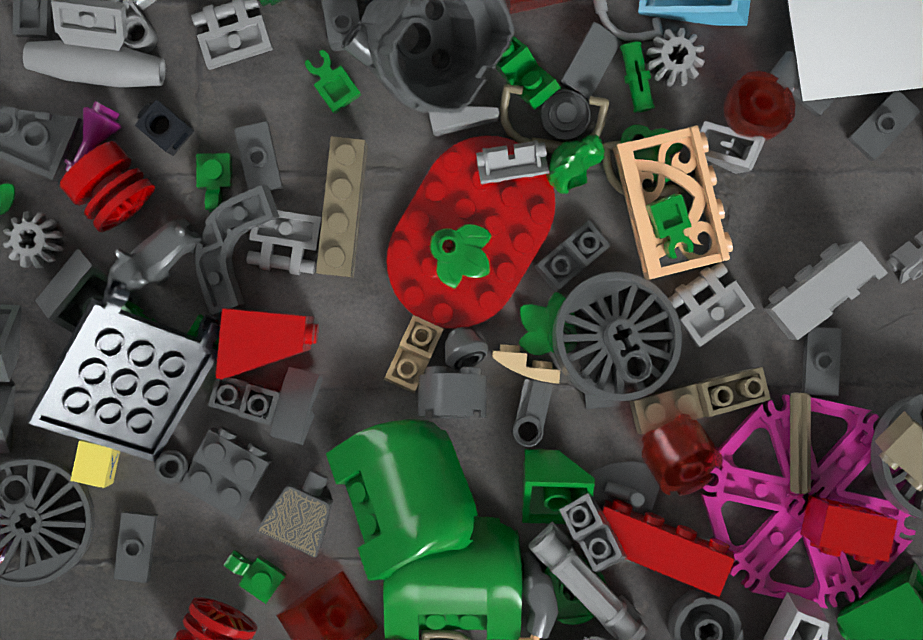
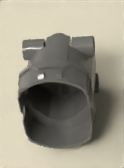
[341,0,514,113]

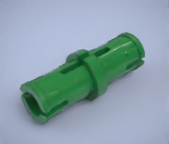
[620,41,655,113]

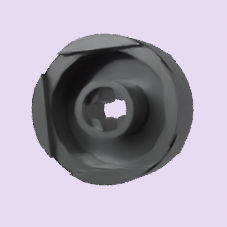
[418,367,487,419]
[667,589,743,640]

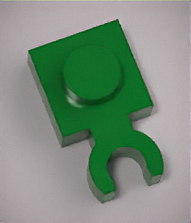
[305,50,361,114]
[646,193,694,259]

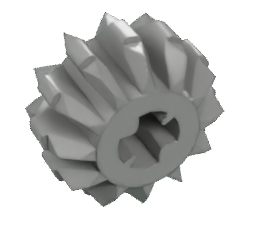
[647,28,705,87]
[2,211,64,269]

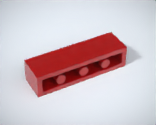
[602,499,735,597]

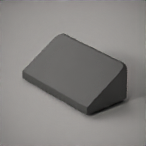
[560,21,622,100]

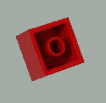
[800,495,898,565]

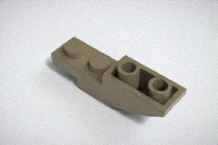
[629,367,771,434]

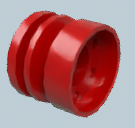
[60,141,155,233]
[173,597,258,640]

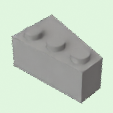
[764,241,888,340]
[763,592,829,640]

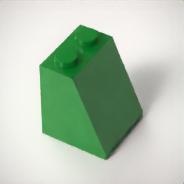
[836,562,923,640]

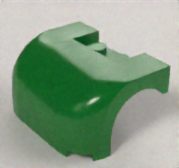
[326,419,478,581]
[383,517,522,640]

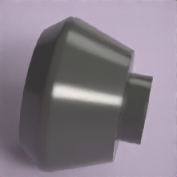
[445,327,489,371]

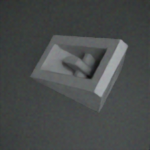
[700,121,765,174]

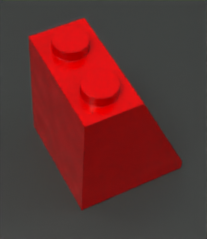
[215,308,319,379]

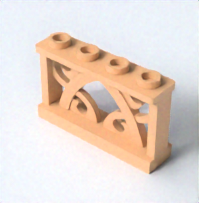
[613,125,733,279]

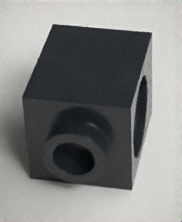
[135,99,194,156]

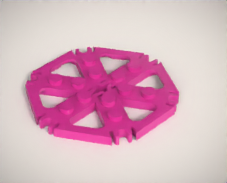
[700,394,916,609]

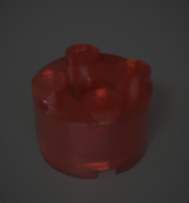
[642,414,723,496]

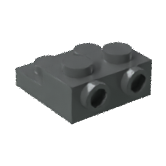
[179,426,272,520]

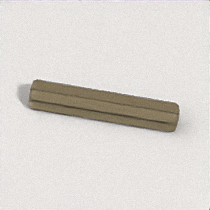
[790,392,811,494]

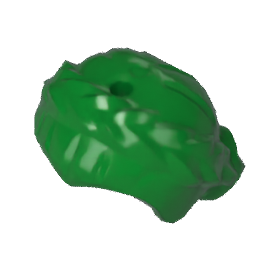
[546,134,605,194]

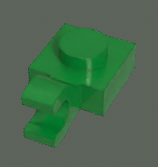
[196,153,233,212]
[224,550,286,604]

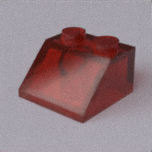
[276,571,378,640]

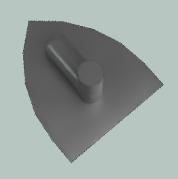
[589,461,665,515]

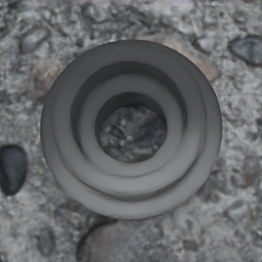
[154,450,189,484]

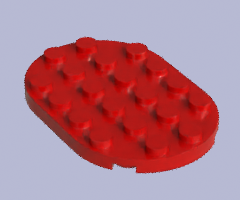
[387,136,556,328]

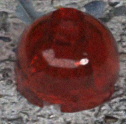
[724,71,796,141]

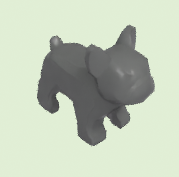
[108,217,202,294]

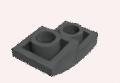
[534,221,611,292]
[271,367,323,445]
[208,377,281,425]
[559,493,627,573]

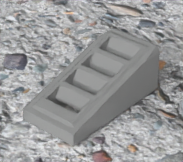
[428,106,499,136]

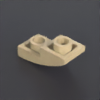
[384,315,444,394]
[492,344,560,384]

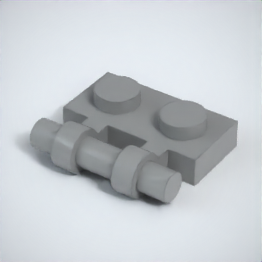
[191,0,273,70]
[247,210,322,275]
[668,262,755,347]

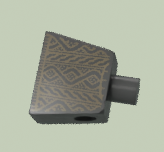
[257,470,334,558]

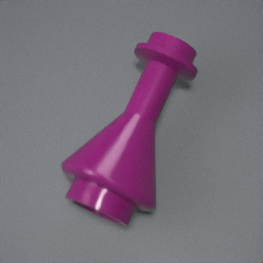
[64,101,121,171]

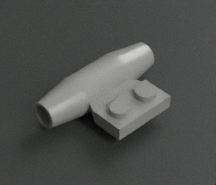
[23,0,166,88]

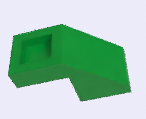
[495,36,560,110]

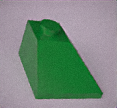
[522,449,595,524]

